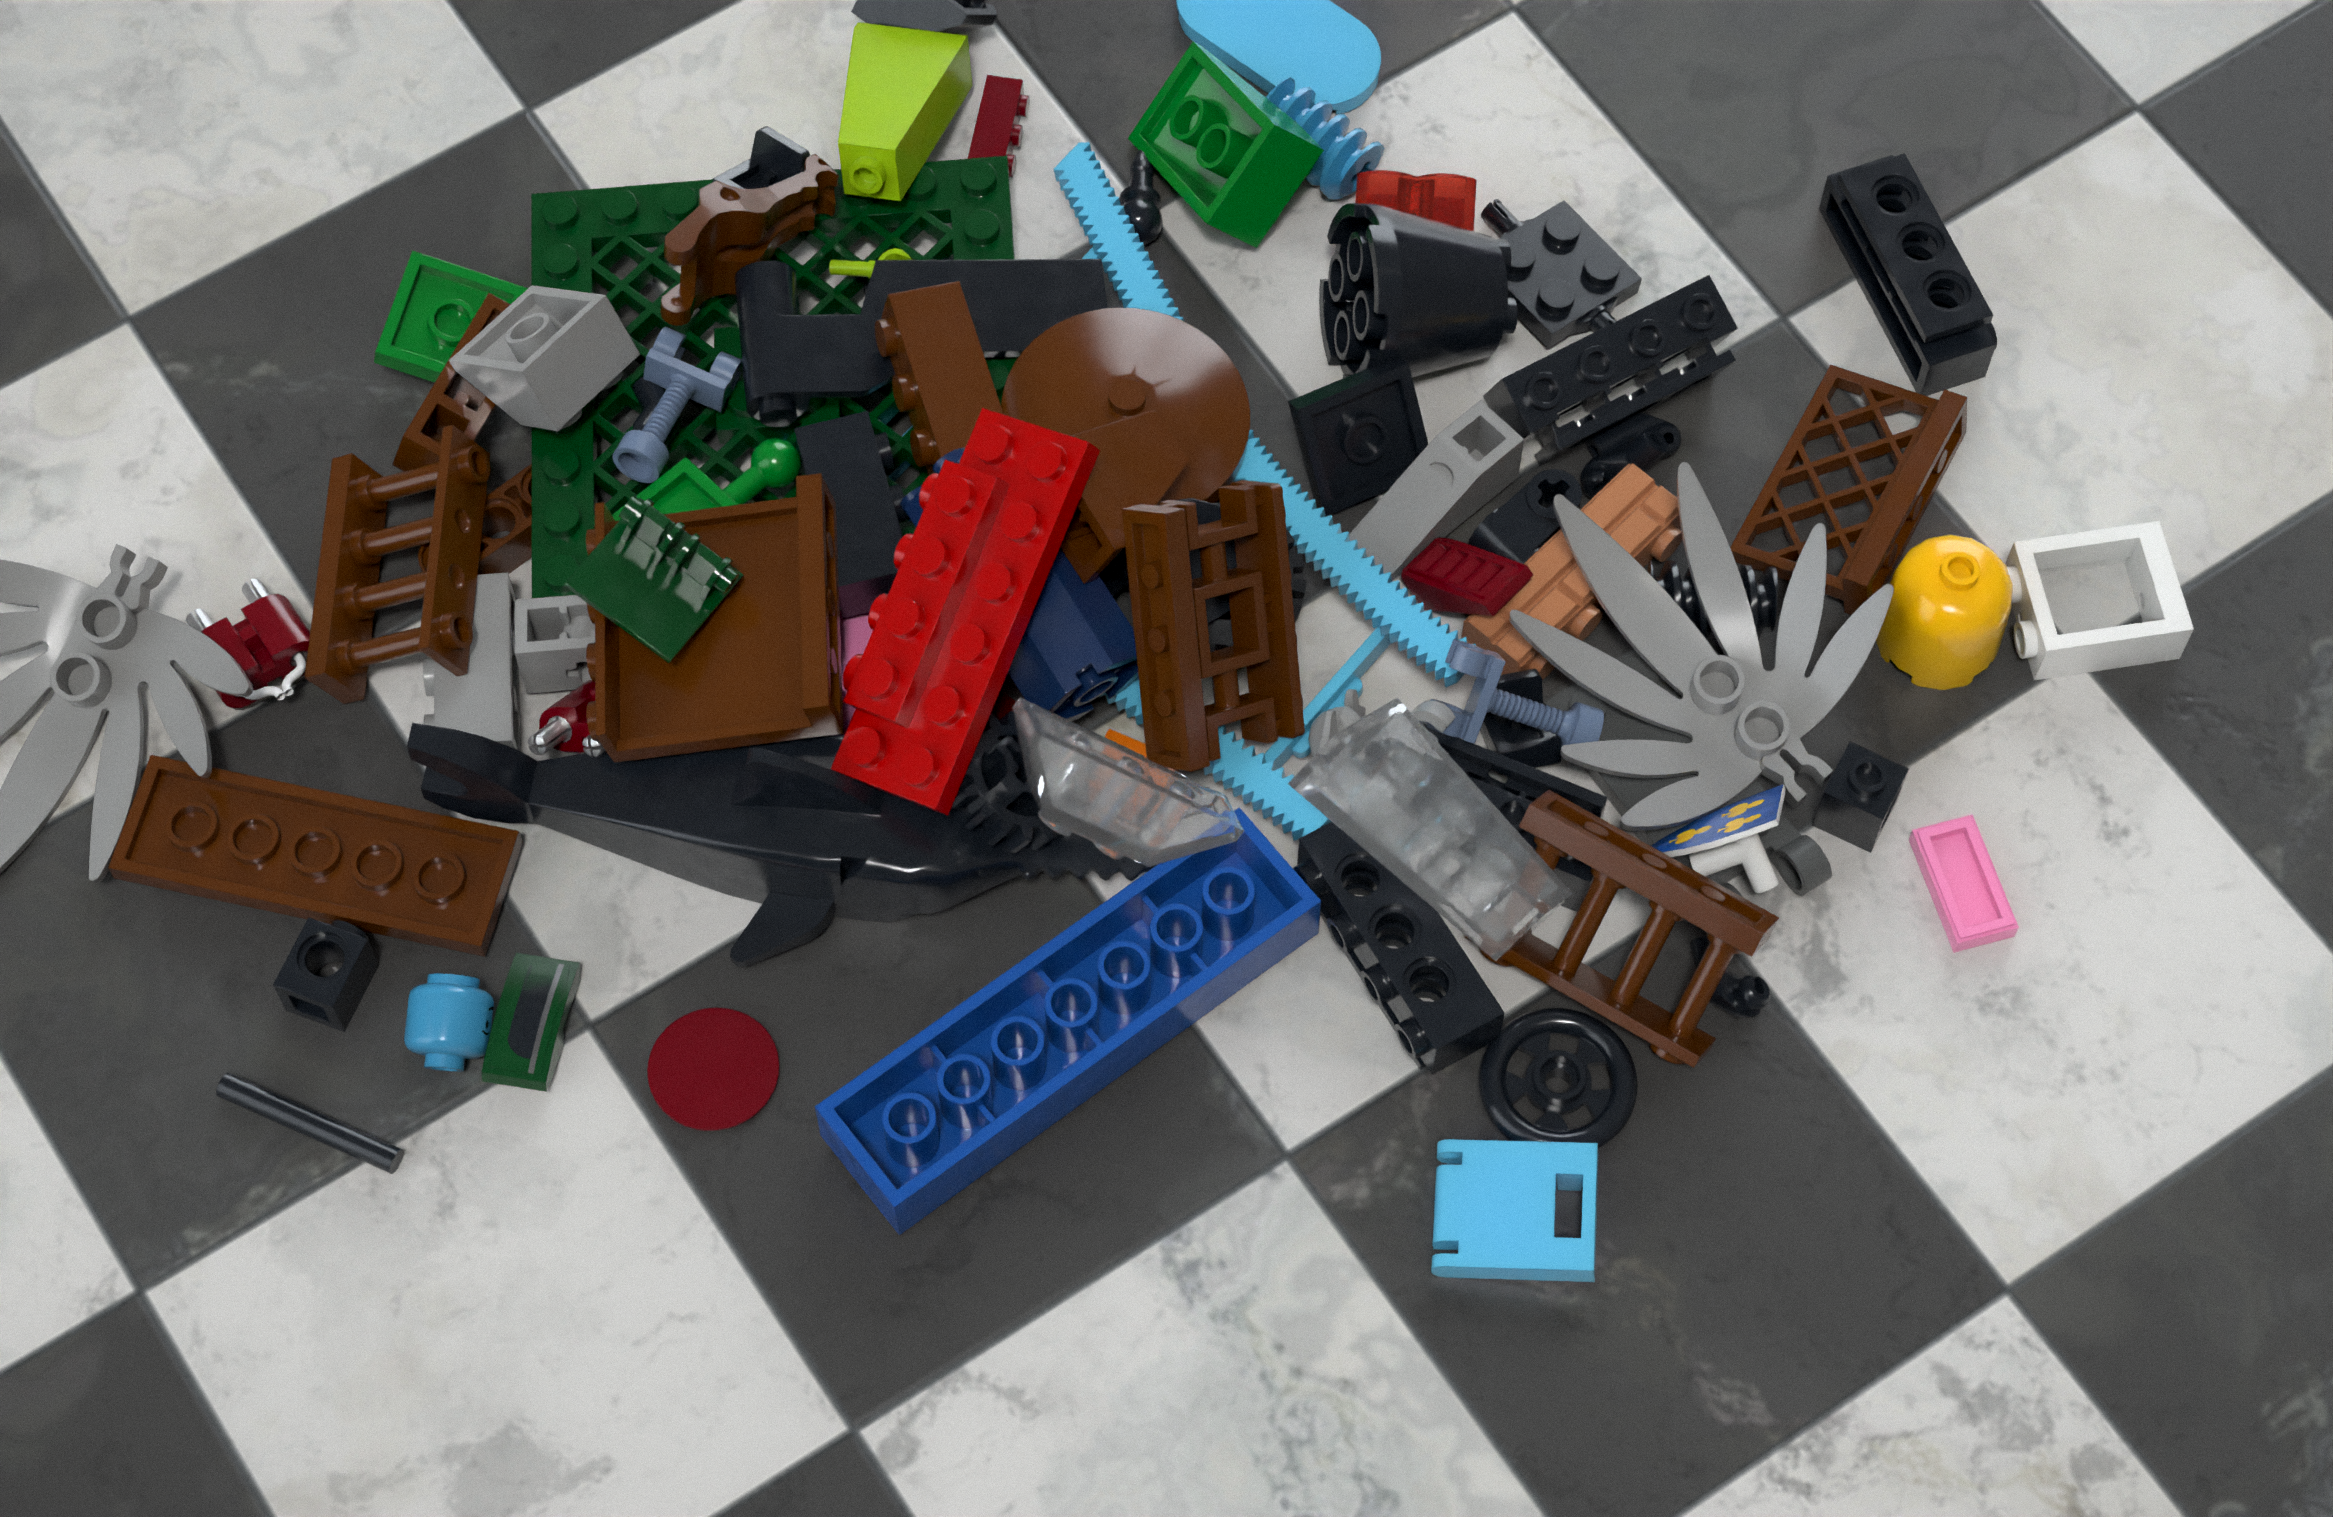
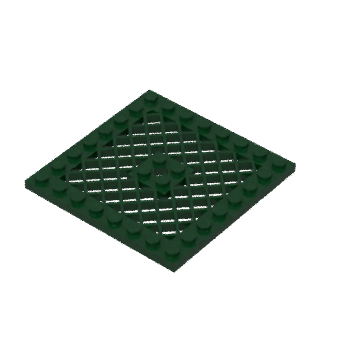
[531,156,1018,598]

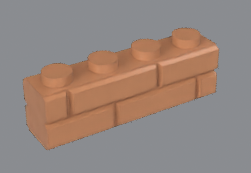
[1461,463,1683,680]

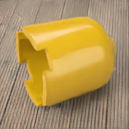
[1876,534,2013,690]

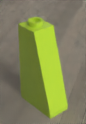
[838,22,973,201]

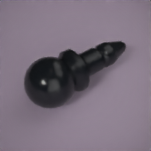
[1119,150,1163,245]

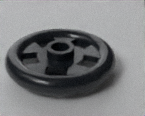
[1479,1008,1638,1149]

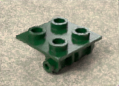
[564,495,744,663]

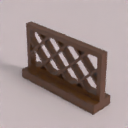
[1730,365,1967,615]

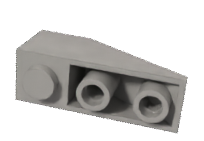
[1349,400,1524,580]

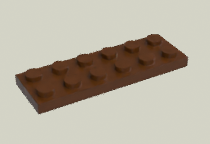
[108,755,523,957]

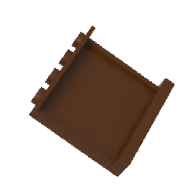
[586,473,844,763]

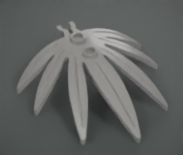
[1509,462,1894,831]
[0,544,253,883]

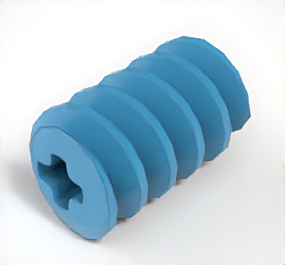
[1266,77,1385,200]

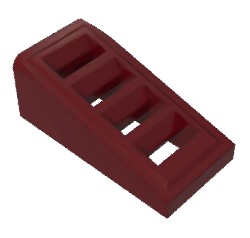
[1401,537,1533,616]

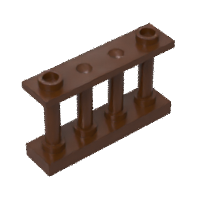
[305,425,490,704]
[1465,790,1779,1068]

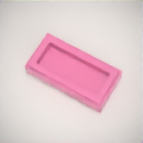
[1909,814,2019,953]

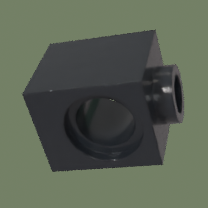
[1812,741,1909,853]
[273,917,379,1032]

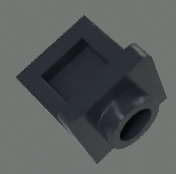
[712,126,810,189]
[1480,669,1561,775]

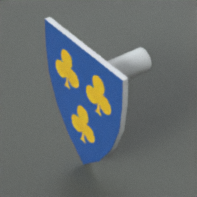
[1651,784,1786,893]

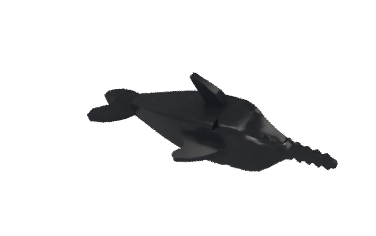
[407,723,1159,967]

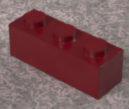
[967,75,1030,177]

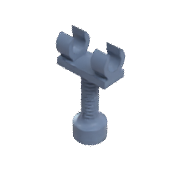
[613,327,742,483]
[1423,639,1604,748]

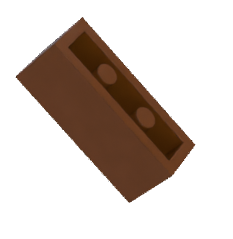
[875,281,1003,476]

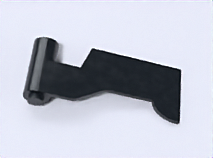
[734,259,1108,427]

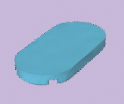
[1176,0,1381,115]

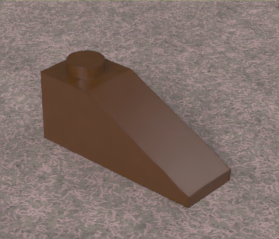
[392,293,511,471]

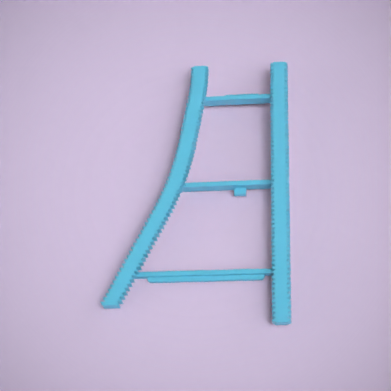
[784,142,1476,841]

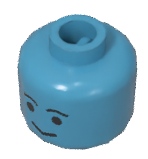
[404,973,494,1072]

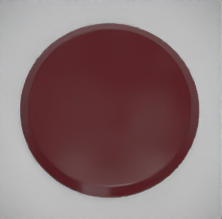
[647,1007,779,1131]

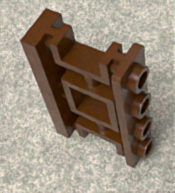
[1122,480,1305,772]

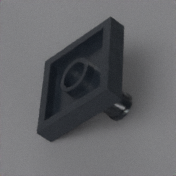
[1288,358,1428,517]

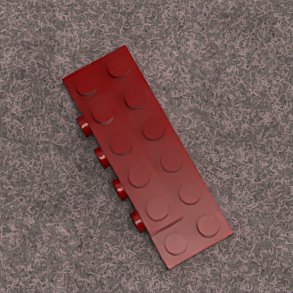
[831,408,1100,816]

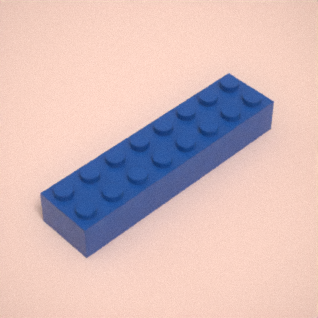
[814,807,1321,1235]

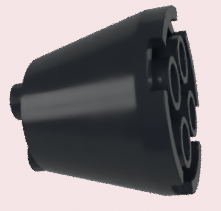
[1319,203,1518,379]

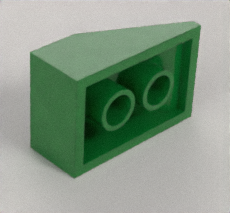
[1128,41,1324,248]

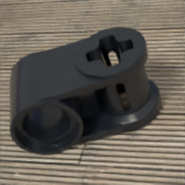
[1468,469,1582,564]

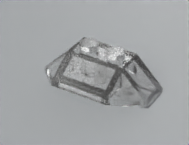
[1012,698,1245,867]

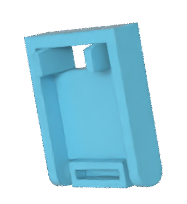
[1431,1139,1599,1282]

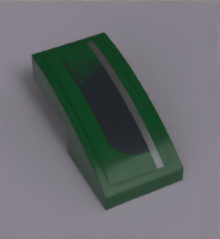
[481,952,581,1092]

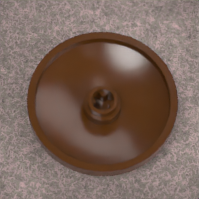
[1001,307,1250,506]

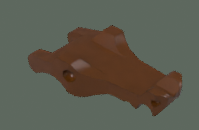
[660,154,839,326]

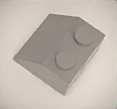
[449,285,640,431]

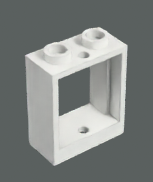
[2005,521,2194,680]

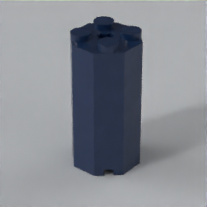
[900,448,1138,731]

